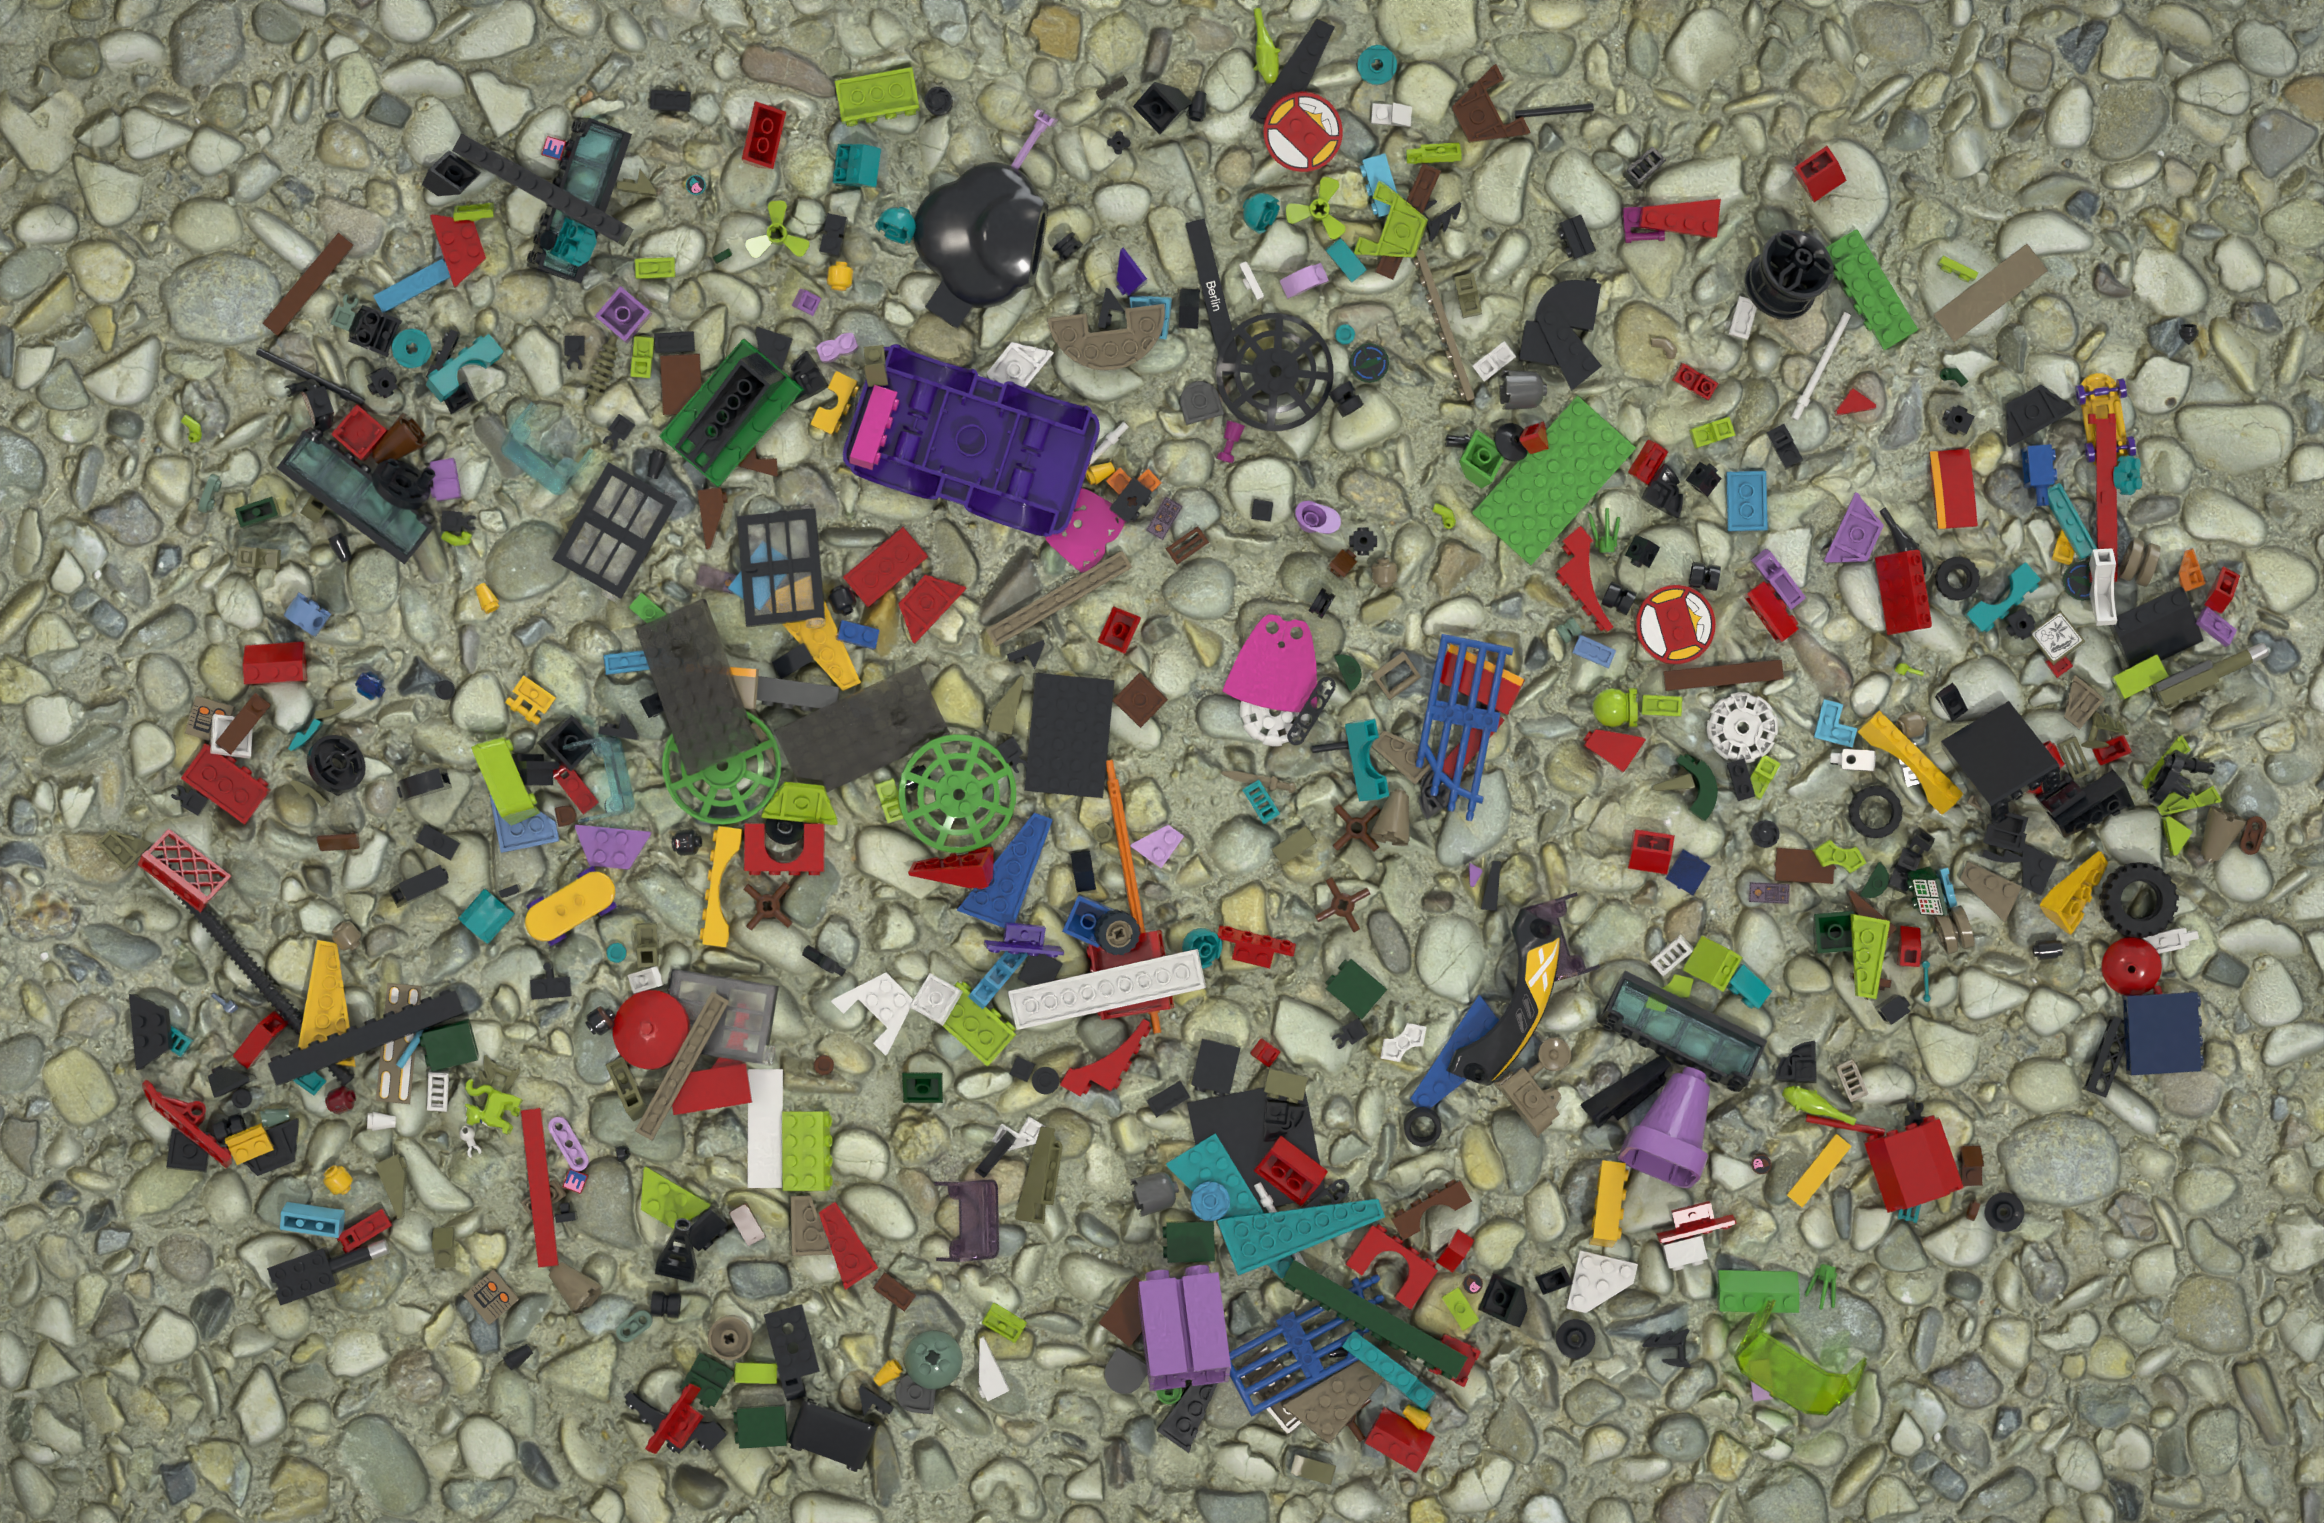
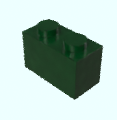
[235,496,282,529]

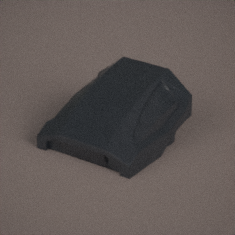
[348,305,402,357]

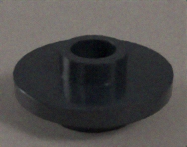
[1032,1067,1059,1095]

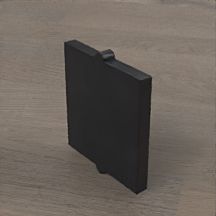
[1018,954,1063,986]

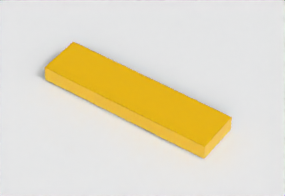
[1786,1134,1852,1208]

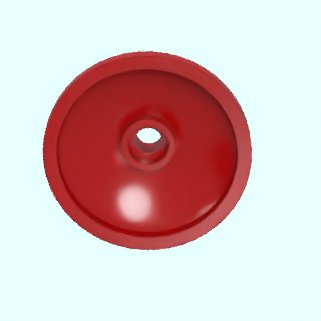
[2102,937,2162,995]

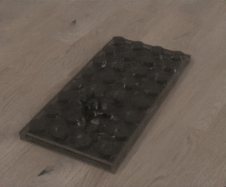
[636,598,758,776]
[774,664,951,792]

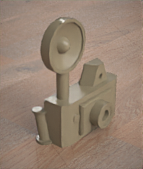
[1494,1038,1571,1138]

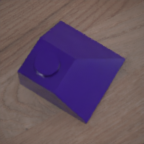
[1116,247,1147,297]

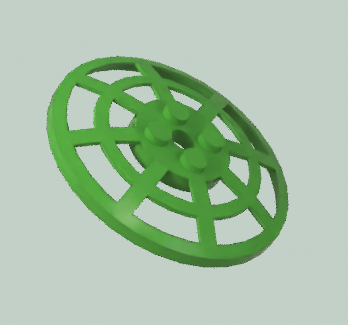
[662,706,781,825]
[898,734,1017,853]

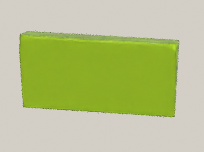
[981,1303,1027,1343]

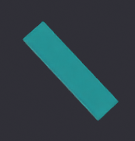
[2048,483,2097,561]

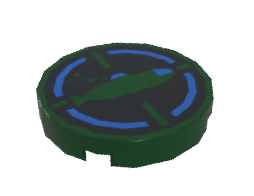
[1350,343,1389,383]
[2062,561,2092,601]

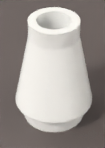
[367,1111,396,1131]

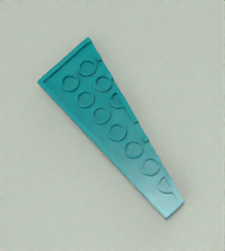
[1166,1133,1293,1279]
[1217,1199,1385,1276]

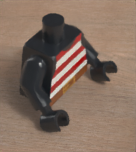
[284,379,334,442]

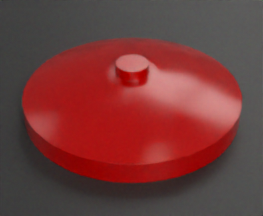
[613,990,690,1070]

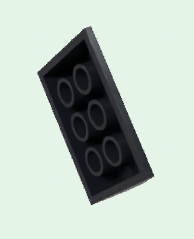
[2109,587,2204,668]

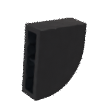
[1534,278,1601,332]
[397,768,452,801]

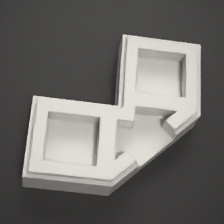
[992,1117,1046,1151]

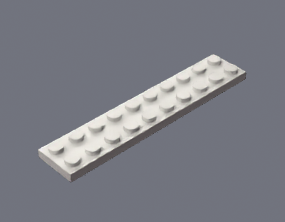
[1008,949,1206,1030]

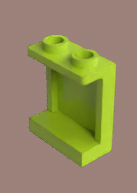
[1683,936,1743,992]

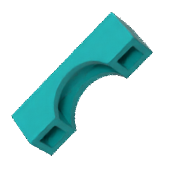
[426,334,504,402]
[1964,562,2041,633]
[1345,718,1389,802]

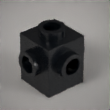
[365,367,398,399]
[1942,405,1975,436]
[1686,462,1722,497]
[1349,527,1377,556]
[1625,534,1660,568]
[2004,608,2036,640]

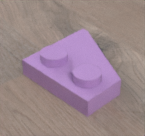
[1131,825,1184,868]

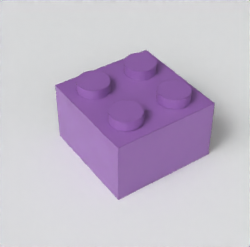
[595,286,652,344]

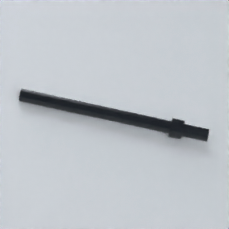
[256,347,365,406]

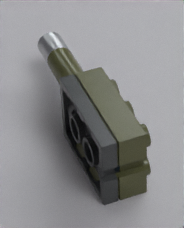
[2149,643,2269,709]

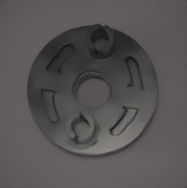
[372,459,436,510]
[307,735,366,796]
[2147,750,2193,807]

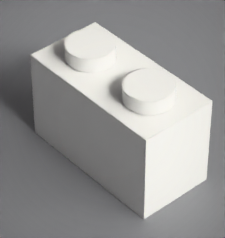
[1662,1235,1708,1271]

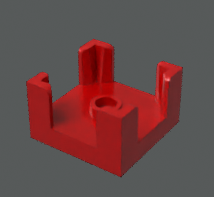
[1427,1333,1481,1388]

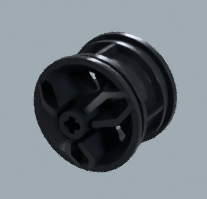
[1744,230,1833,320]

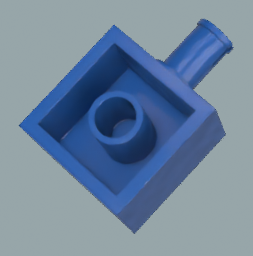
[2021,444,2057,506]

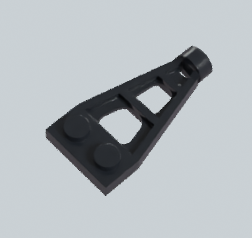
[655,1218,697,1283]

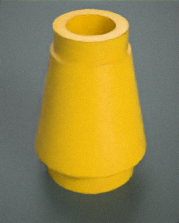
[1086,462,1115,485]
[475,583,500,614]
[873,1359,903,1387]
[1402,1404,1433,1431]

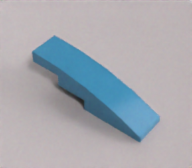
[968,951,1028,1009]

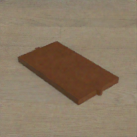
[1774,848,1836,884]

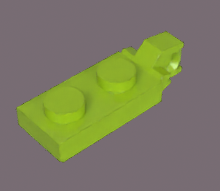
[1406,142,1462,164]

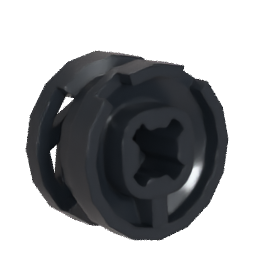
[924,87,953,116]
[1052,232,1083,262]
[1309,588,1336,619]
[1750,820,1780,848]

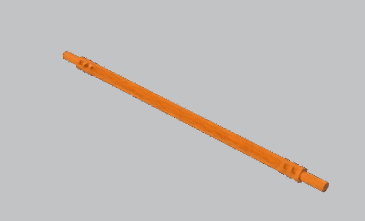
[1106,760,1161,1034]

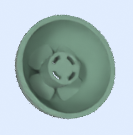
[904,1330,963,1389]

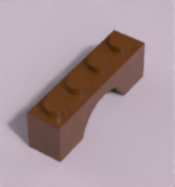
[1391,1178,1472,1241]

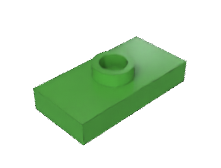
[629,592,672,633]

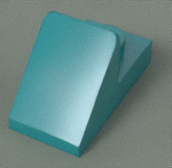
[293,1072,327,1096]

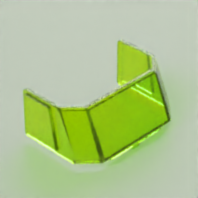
[1734,1299,1867,1416]

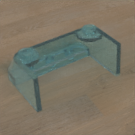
[501,402,596,495]
[563,736,635,824]

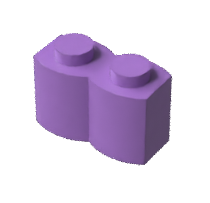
[427,458,462,502]

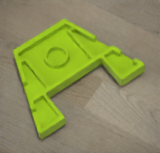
[1354,181,1428,257]
[2140,735,2223,816]

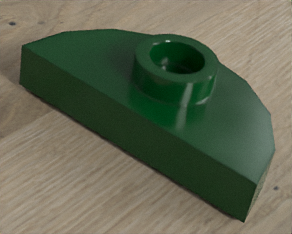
[1334,654,1362,692]
[1859,862,1889,898]

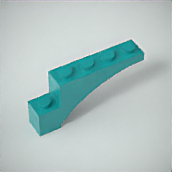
[1342,1331,1437,1411]

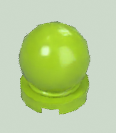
[1592,688,1638,727]

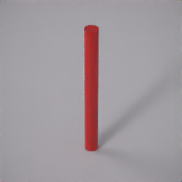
[1805,1114,1885,1136]

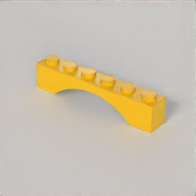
[1857,710,1964,815]
[700,826,743,947]

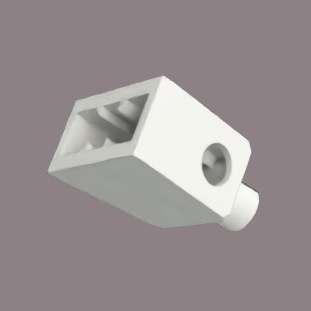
[1830,749,1876,772]

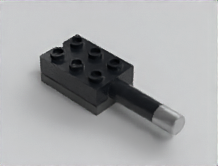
[267,1239,390,1306]

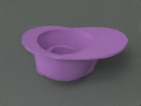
[1295,501,1341,534]

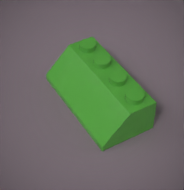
[1717,1270,1800,1313]

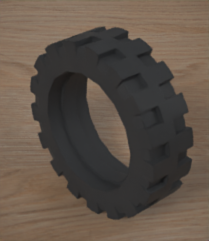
[1848,786,1903,838]

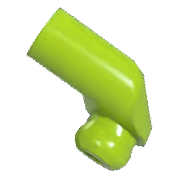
[181,414,202,443]
[1432,503,1456,529]

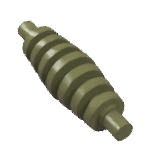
[587,335,618,406]

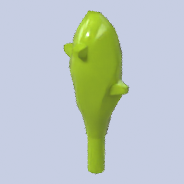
[1253,8,1281,84]
[1782,1086,1857,1126]

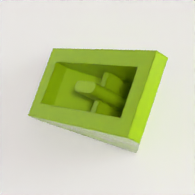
[2162,816,2193,856]

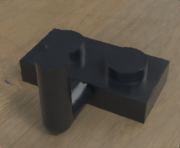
[530,962,572,1000]

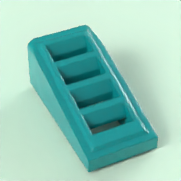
[1242,779,1280,824]
[171,1025,194,1057]

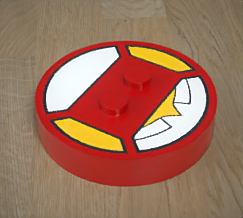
[1263,91,1343,172]
[1635,585,1716,665]

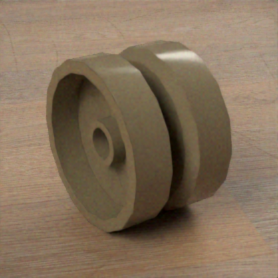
[2119,537,2161,587]
[1934,905,1975,955]
[708,1315,753,1360]

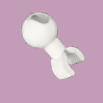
[459,1126,482,1158]

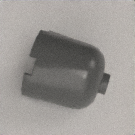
[1499,370,1547,410]
[1130,1172,1179,1217]

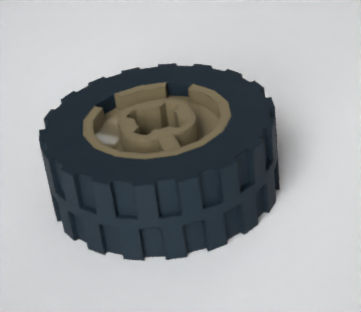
[1094,909,1140,955]

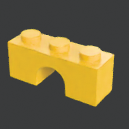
[811,371,860,436]

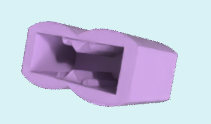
[816,333,859,363]

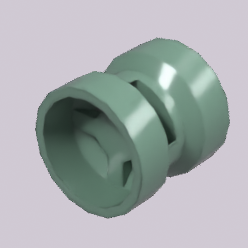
[1555,616,1583,644]

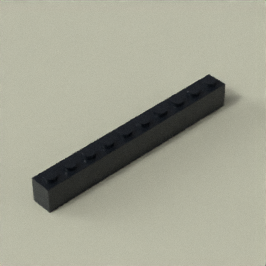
[452,133,634,246]
[268,989,464,1087]

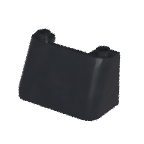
[788,1397,879,1472]

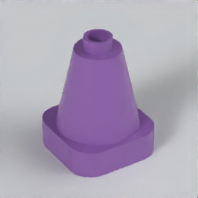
[1618,1067,1710,1188]

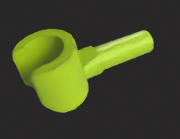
[1895,663,1924,676]

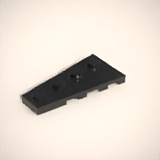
[1536,305,1602,391]
[1156,1381,1218,1453]

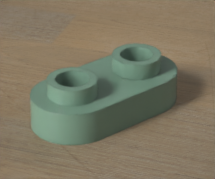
[198,474,222,513]
[616,1310,653,1342]

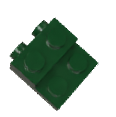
[680,1352,734,1408]

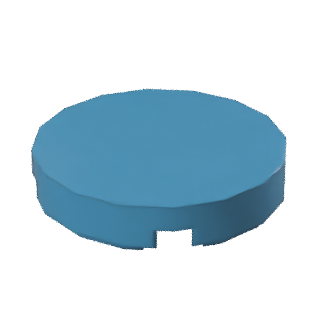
[1191,1182,1230,1221]

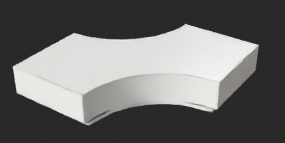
[1380,1023,1426,1062]

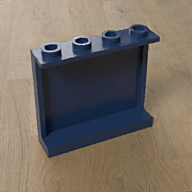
[2122,991,2204,1076]

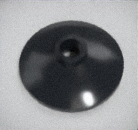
[1494,423,1528,461]
[765,818,804,845]
[1984,1192,2024,1232]
[1556,1319,1595,1359]

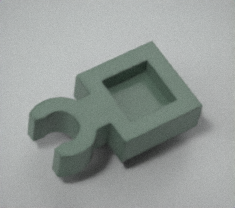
[330,294,359,332]

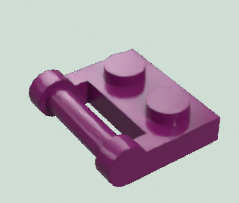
[1623,206,1665,243]

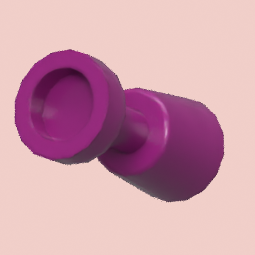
[1216,420,1245,464]

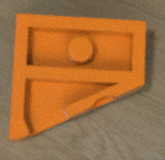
[2179,548,2206,592]

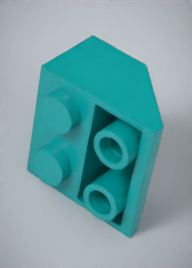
[833,144,881,188]
[1727,964,1772,1009]

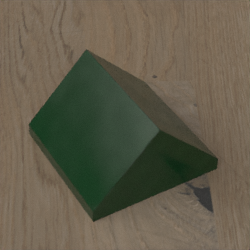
[902,1072,943,1103]

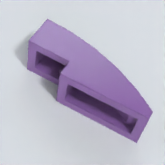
[1751,549,1806,610]

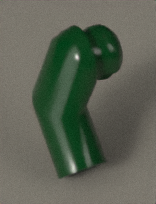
[1939,368,1968,387]

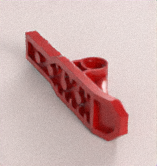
[142,1080,232,1169]

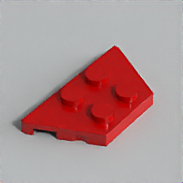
[430,214,486,288]
[898,575,967,644]

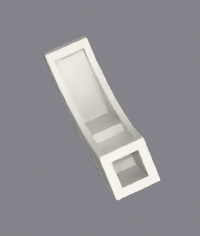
[2089,549,2117,626]

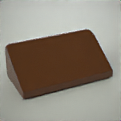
[316,833,360,851]

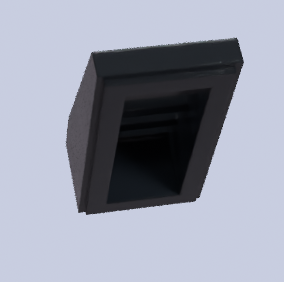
[1623,146,1666,189]

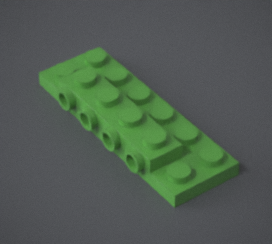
[1826,229,1918,350]

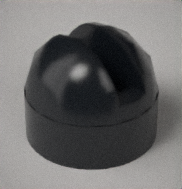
[615,1145,631,1162]

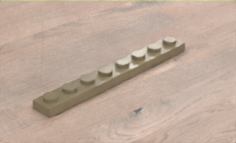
[1412,249,1475,402]
[986,550,1132,647]
[635,991,730,1141]

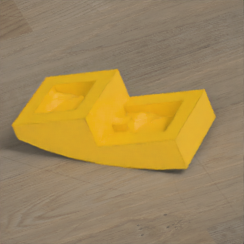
[2051,528,2075,566]

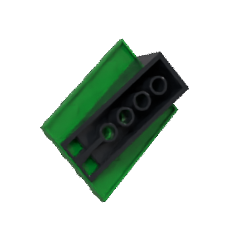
[659,339,804,487]

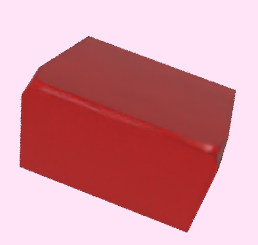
[1250,1038,1280,1068]

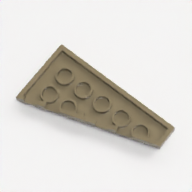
[1283,1343,1405,1445]

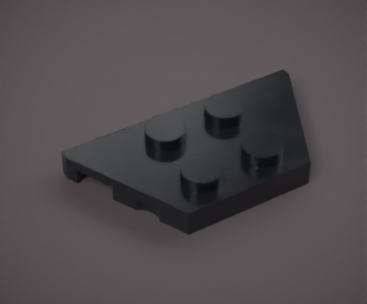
[2005,385,2076,447]
[129,994,173,1070]
[226,1118,299,1176]

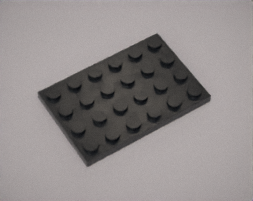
[1024,673,1115,798]

